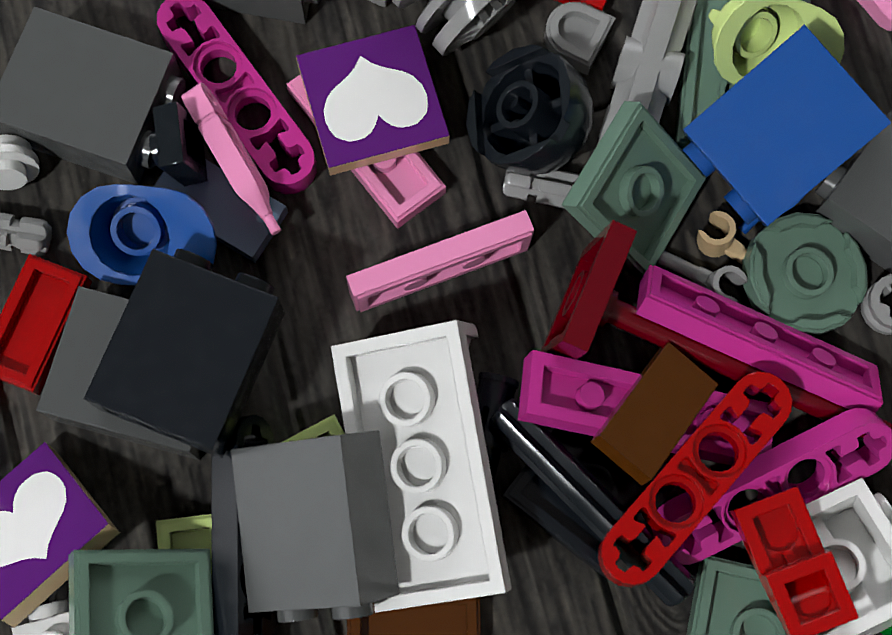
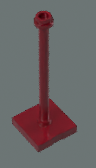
[540,220,892,439]

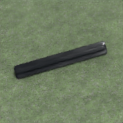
[488,398,696,607]

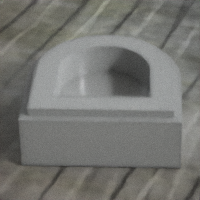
[544,2,615,75]

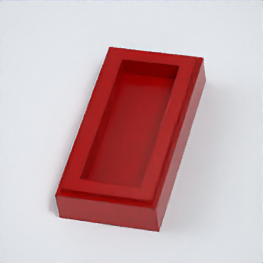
[0,254,92,395]

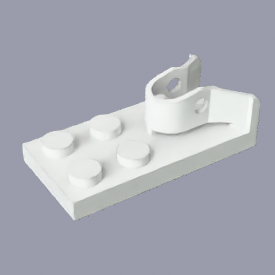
[331,320,512,613]

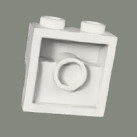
[742,478,892,635]

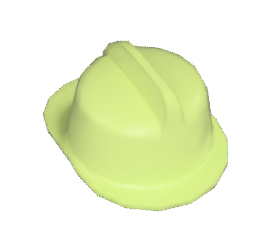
[708,0,844,85]

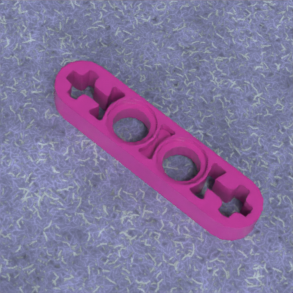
[157,0,317,194]
[651,408,892,565]

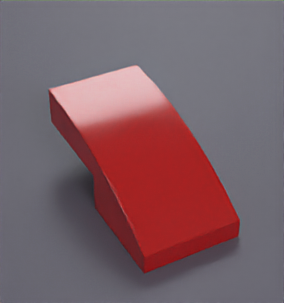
[730,486,859,635]

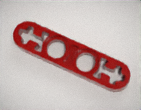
[598,371,792,587]

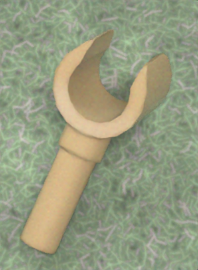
[697,211,747,264]

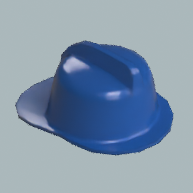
[67,184,217,286]

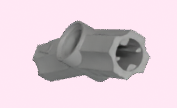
[597,0,697,145]

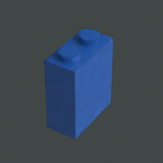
[682,24,892,226]

